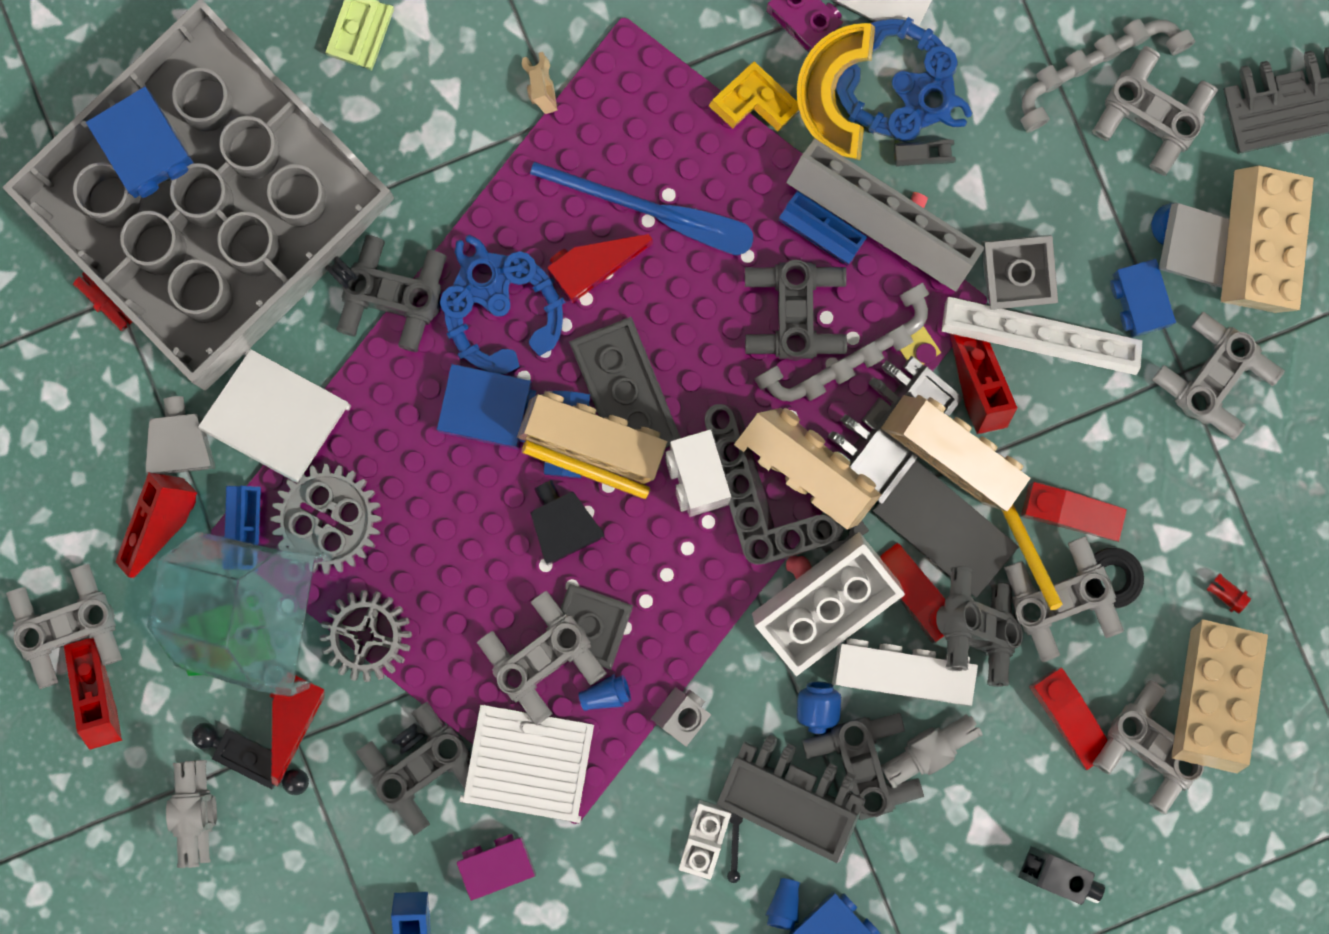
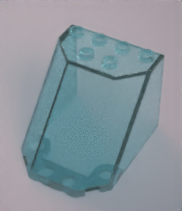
[147,532,332,696]

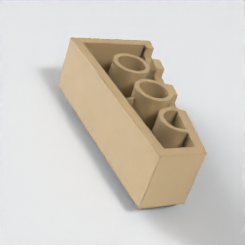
[734,408,882,529]

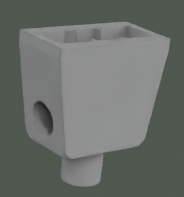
[146,396,215,475]

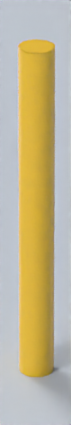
[522,440,650,499]
[1001,504,1063,610]

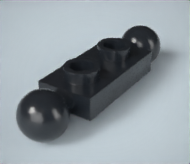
[191,723,309,795]

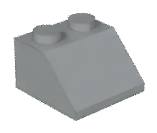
[981,235,1058,310]

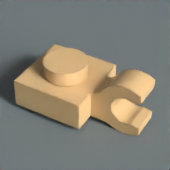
[522,52,558,114]

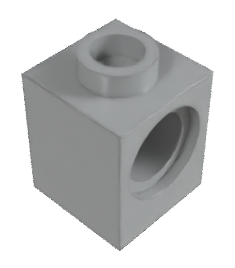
[651,687,711,747]

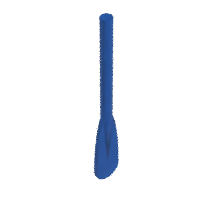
[530,162,753,255]

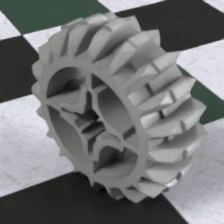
[319,590,412,682]

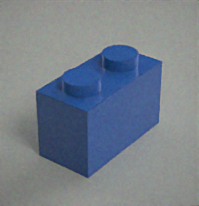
[1110,259,1176,338]

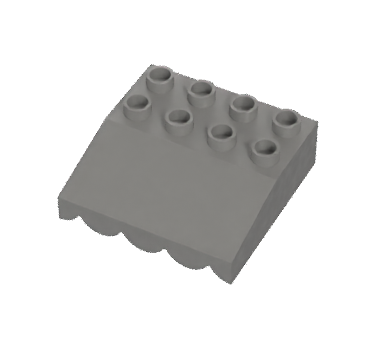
[2,0,395,391]

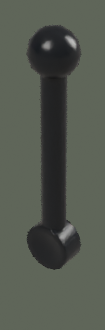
[727,813,743,883]

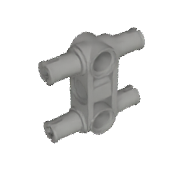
[1092,46,1218,176]
[1152,311,1285,440]
[1004,536,1124,662]
[6,564,122,689]
[477,591,607,725]
[1093,680,1204,814]
[880,714,983,788]
[166,760,217,868]

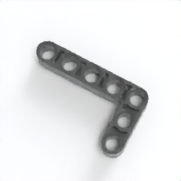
[705,404,844,565]

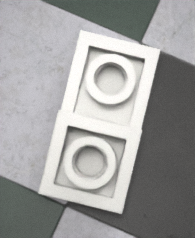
[679,800,731,880]

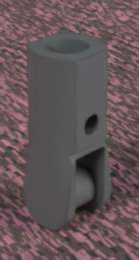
[894,139,956,166]

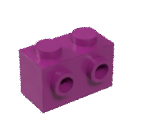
[766,0,843,53]
[456,833,536,901]

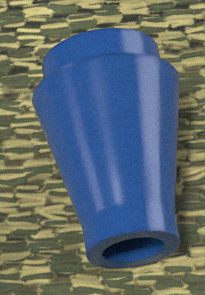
[579,674,631,711]
[765,878,800,931]

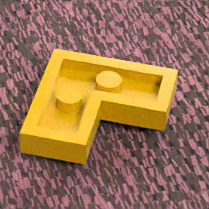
[709,61,799,131]

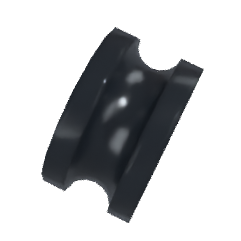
[325,256,358,290]
[391,723,425,755]

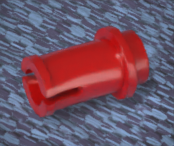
[1206,573,1251,614]

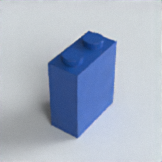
[86,87,194,198]
[437,364,537,450]
[788,891,881,934]

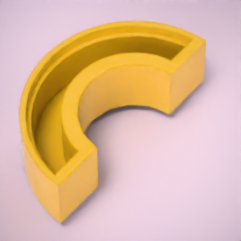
[797,23,875,160]

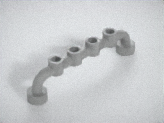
[1020,19,1196,133]
[754,282,929,402]

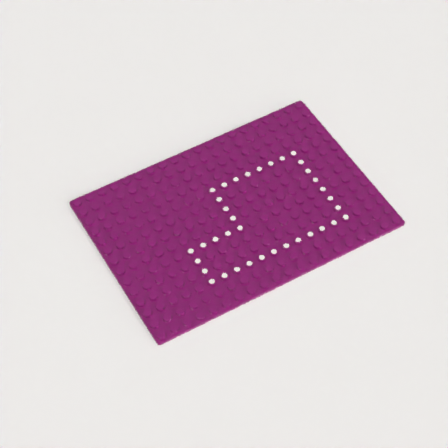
[211,18,987,824]

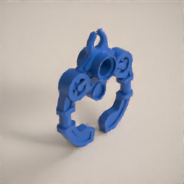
[836,17,973,142]
[440,234,566,374]

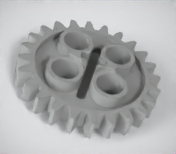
[271,464,382,574]

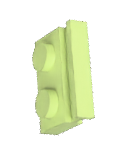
[325,0,394,71]

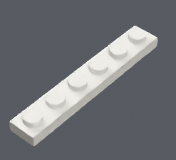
[942,297,1142,375]

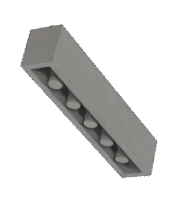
[786,138,985,292]

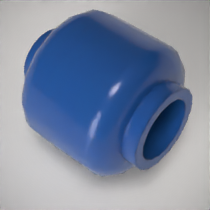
[797,682,842,734]

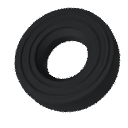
[1086,548,1144,608]

